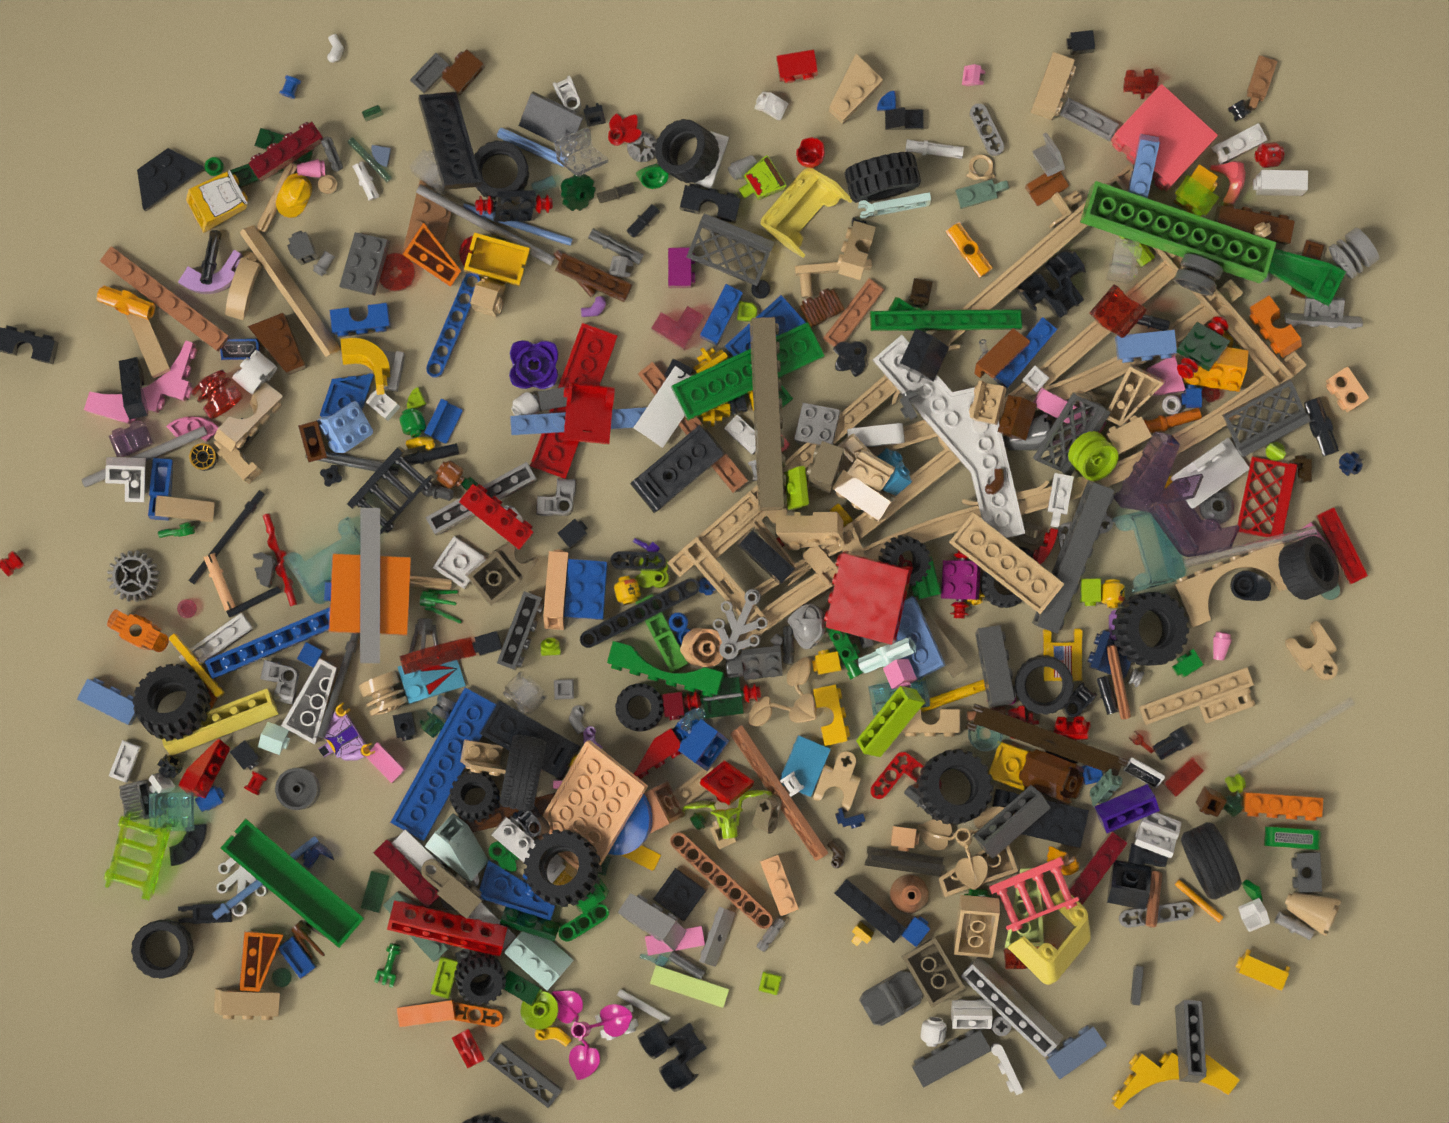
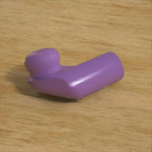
[581,296,606,317]
[583,726,603,749]

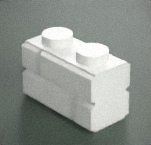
[951,999,992,1029]

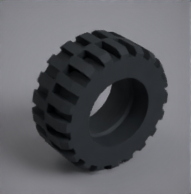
[844,152,921,203]
[1112,592,1189,666]
[133,664,211,741]
[916,749,994,825]
[524,829,602,907]

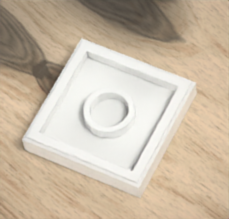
[433,536,485,589]

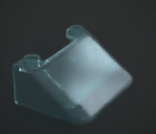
[1112,506,1186,593]
[283,516,360,604]

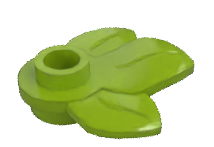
[634,557,669,588]

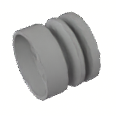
[1329,227,1379,279]

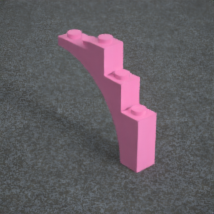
[84,341,197,425]

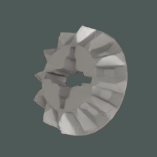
[627,132,657,162]

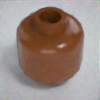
[435,460,464,489]

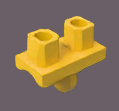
[693,347,728,373]
[698,403,730,427]

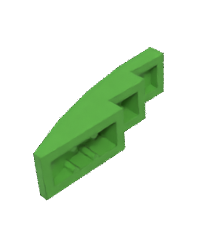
[635,593,688,672]

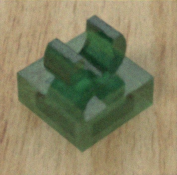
[420,712,445,738]
[1223,793,1244,817]

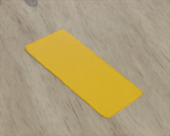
[622,845,661,871]

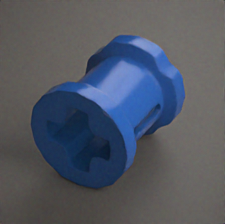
[279,75,302,99]

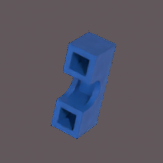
[700,284,743,346]
[330,303,391,337]

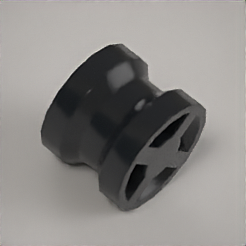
[1228,99,1252,122]
[729,395,748,415]

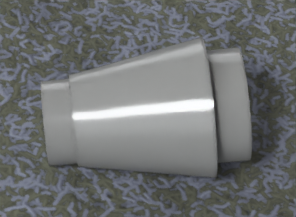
[728,155,757,180]

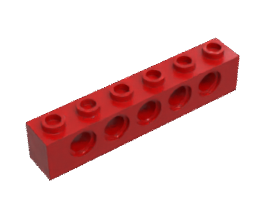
[387,900,507,957]

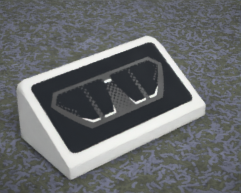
[1123,757,1165,788]

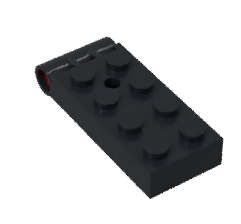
[630,424,727,513]
[479,699,580,780]
[992,789,1089,848]

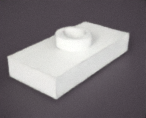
[109,740,141,783]

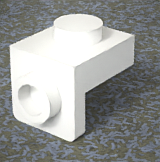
[755,92,789,120]
[366,390,400,421]

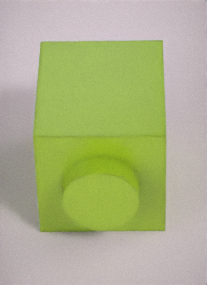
[1080,579,1101,606]

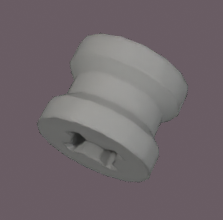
[991,1016,1011,1036]

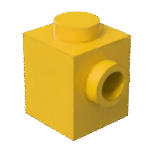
[812,649,841,675]

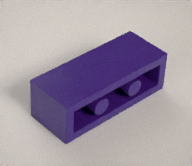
[1095,784,1160,833]

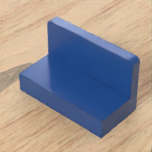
[424,399,463,444]

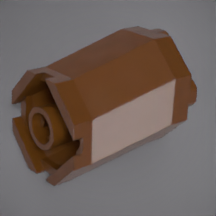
[1019,749,1084,804]

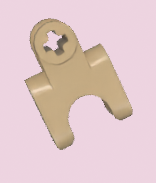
[1285,621,1338,680]
[813,751,861,812]

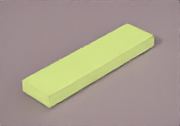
[650,965,729,1008]

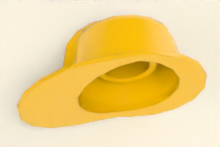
[276,173,312,218]

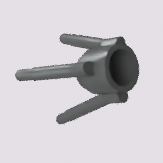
[407,618,440,663]

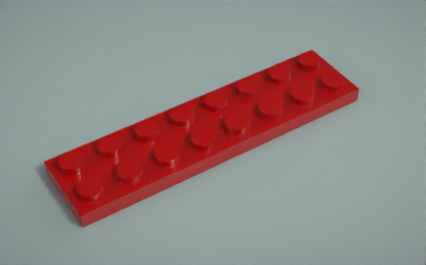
[530,323,618,479]

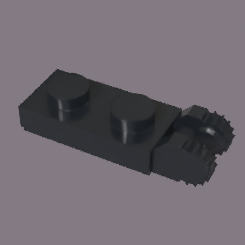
[178,903,233,924]

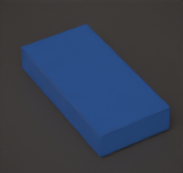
[278,936,316,979]

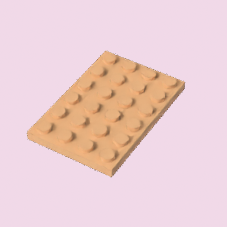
[536,740,648,870]

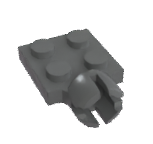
[725,646,783,680]

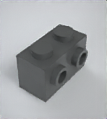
[287,231,319,265]

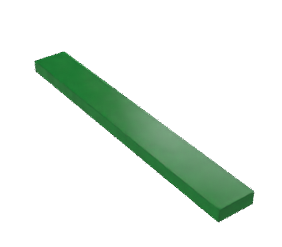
[870,309,1022,331]

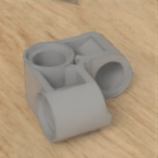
[536,478,576,516]
[260,660,299,705]

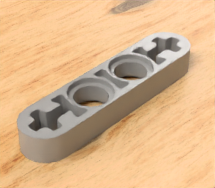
[1118,902,1194,928]

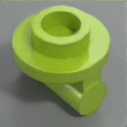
[1265,442,1286,461]
[541,637,561,656]
[1225,773,1246,793]

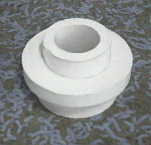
[1162,395,1182,415]

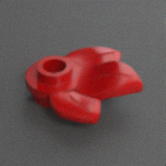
[608,113,642,146]

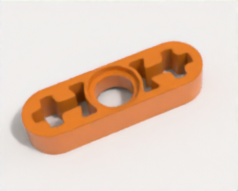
[454,1002,503,1027]

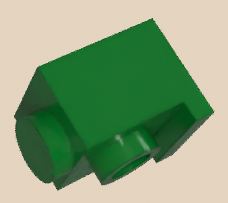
[1172,649,1204,678]

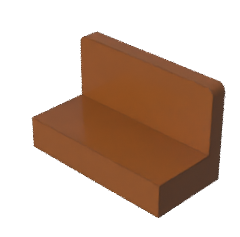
[1025,170,1069,206]

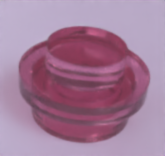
[177,599,197,618]

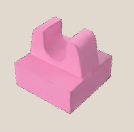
[962,64,985,86]

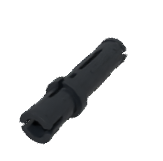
[200,230,222,285]
[403,443,460,465]

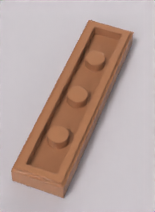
[823,278,884,347]

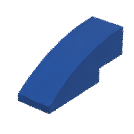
[148,458,173,521]

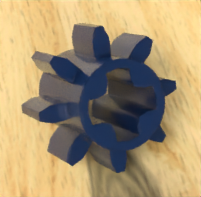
[1339,451,1363,476]

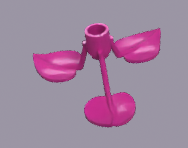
[551,990,633,1080]

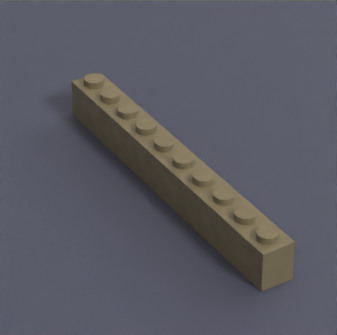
[750,317,787,511]

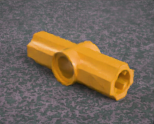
[946,222,993,278]
[97,285,155,320]

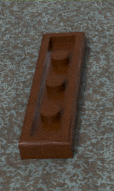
[555,253,633,302]

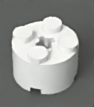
[232,350,277,395]

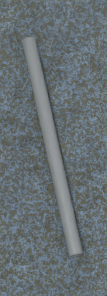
[416,184,555,266]

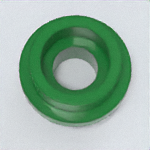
[204,157,224,176]

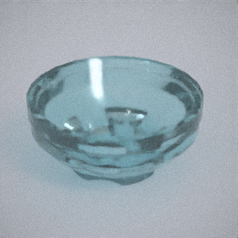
[968,722,1003,751]

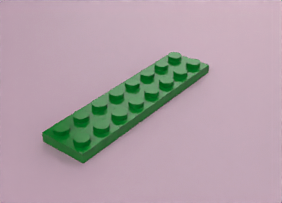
[671,322,825,421]

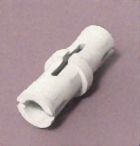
[352,161,380,201]

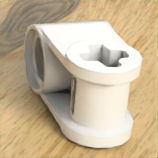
[552,75,581,113]

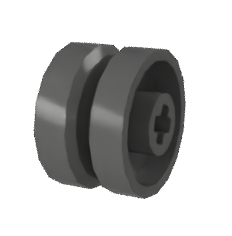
[1174,254,1223,296]
[275,768,321,810]

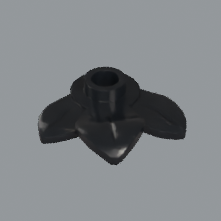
[833,341,867,377]

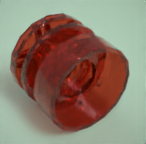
[191,369,243,420]

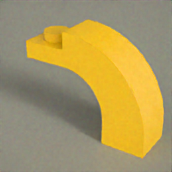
[340,338,391,395]

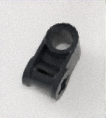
[1062,682,1097,718]
[513,805,550,837]

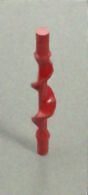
[262,513,297,607]

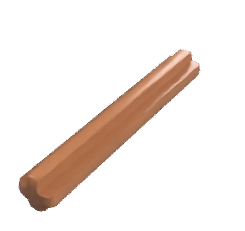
[1106,644,1131,719]

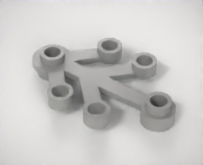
[713,589,768,659]

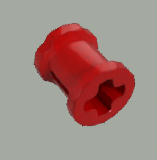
[244,771,268,796]

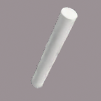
[617,989,670,1024]

